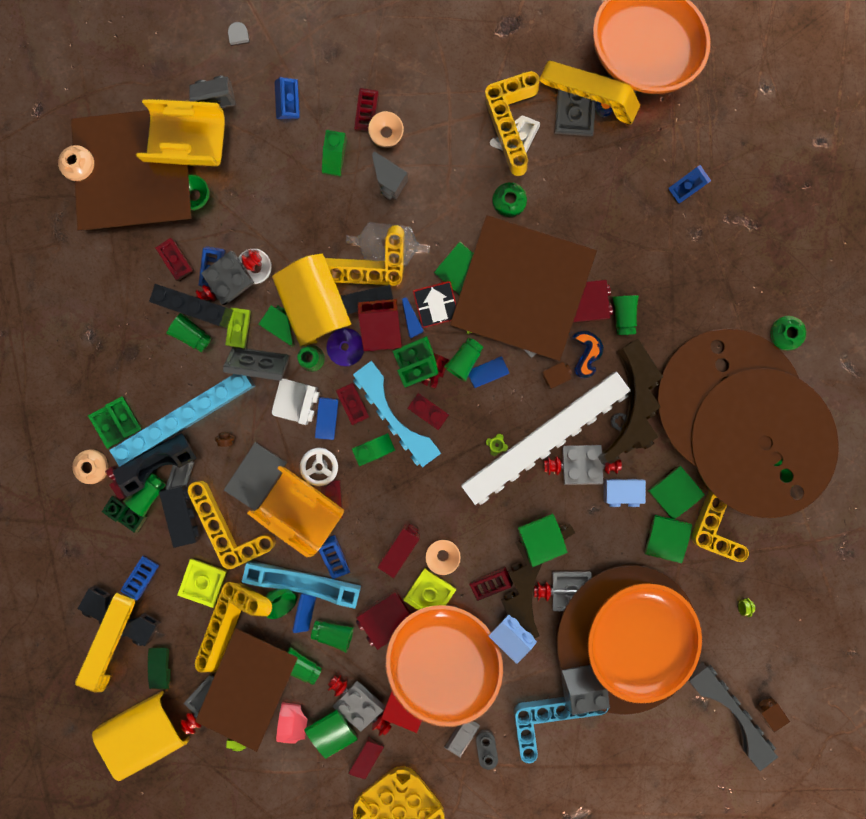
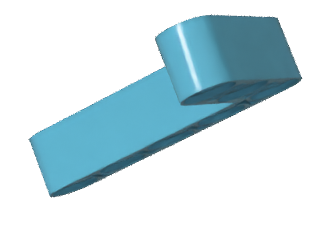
[514,697,608,763]

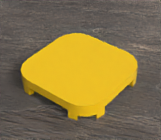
[353,766,444,819]

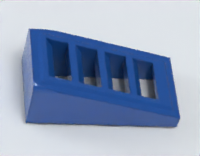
[198,246,225,287]
[402,297,424,339]
[319,535,350,579]
[120,556,159,600]

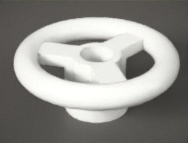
[300,448,338,486]

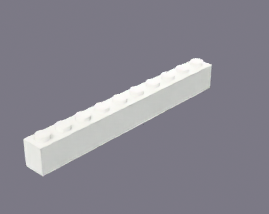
[461,372,631,505]

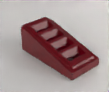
[354,88,379,132]
[469,567,513,601]

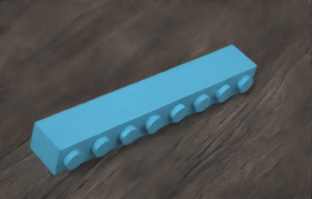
[109,374,256,467]

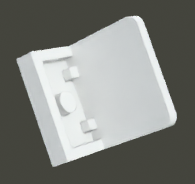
[272,379,319,425]

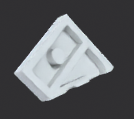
[489,115,540,153]

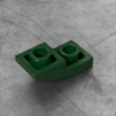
[102,496,147,533]
[148,648,171,689]

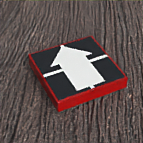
[413,281,456,328]

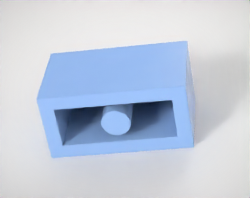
[604,479,646,507]
[489,615,537,664]

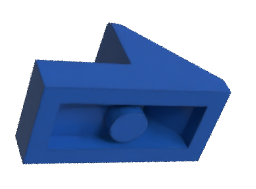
[668,165,711,204]

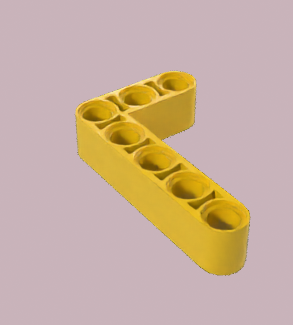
[539,61,640,124]
[485,71,539,176]
[325,225,405,285]
[188,481,276,569]
[691,490,749,562]
[195,582,272,672]
[76,593,135,692]

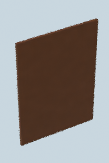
[195,628,298,752]

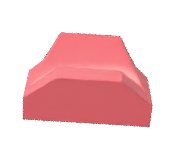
[276,702,308,744]

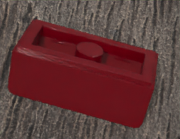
[348,737,384,779]

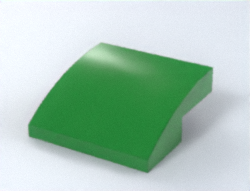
[434,241,474,295]
[392,336,438,387]
[88,396,142,449]
[648,466,705,519]
[518,514,568,567]
[644,515,692,563]
[304,710,358,759]

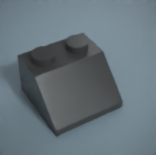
[189,76,236,108]
[372,151,408,200]
[561,665,610,715]

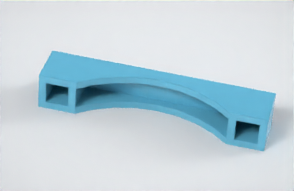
[353,361,441,467]
[242,560,361,609]

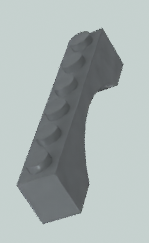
[688,662,778,771]

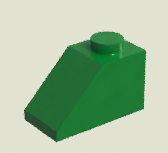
[322,130,347,176]
[258,305,295,347]
[352,433,396,466]

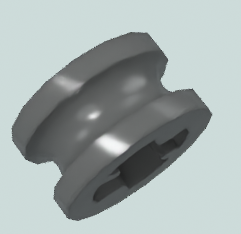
[611,413,626,430]

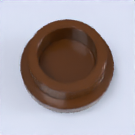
[215,432,234,447]

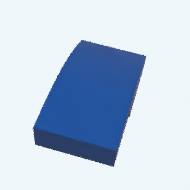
[315,397,338,440]

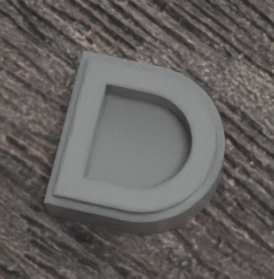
[228,22,250,45]

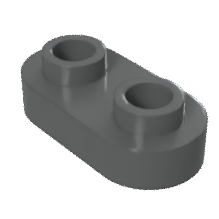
[476,730,498,770]

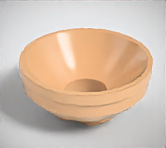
[368,111,404,148]
[58,145,94,181]
[72,449,109,484]
[426,540,461,575]

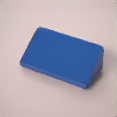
[275,77,299,119]
[469,356,510,388]
[292,593,316,633]

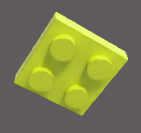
[177,558,227,608]
[403,568,456,610]

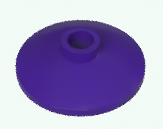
[326,328,364,366]

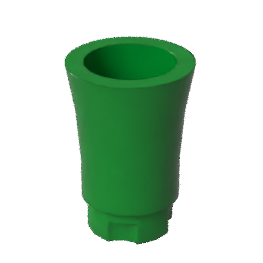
[612,295,639,335]
[166,313,212,352]
[444,337,484,382]
[297,345,325,372]
[123,473,166,517]
[311,620,354,653]
[287,647,322,685]

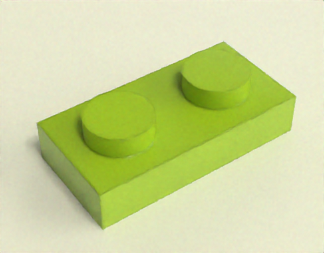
[225,307,251,349]

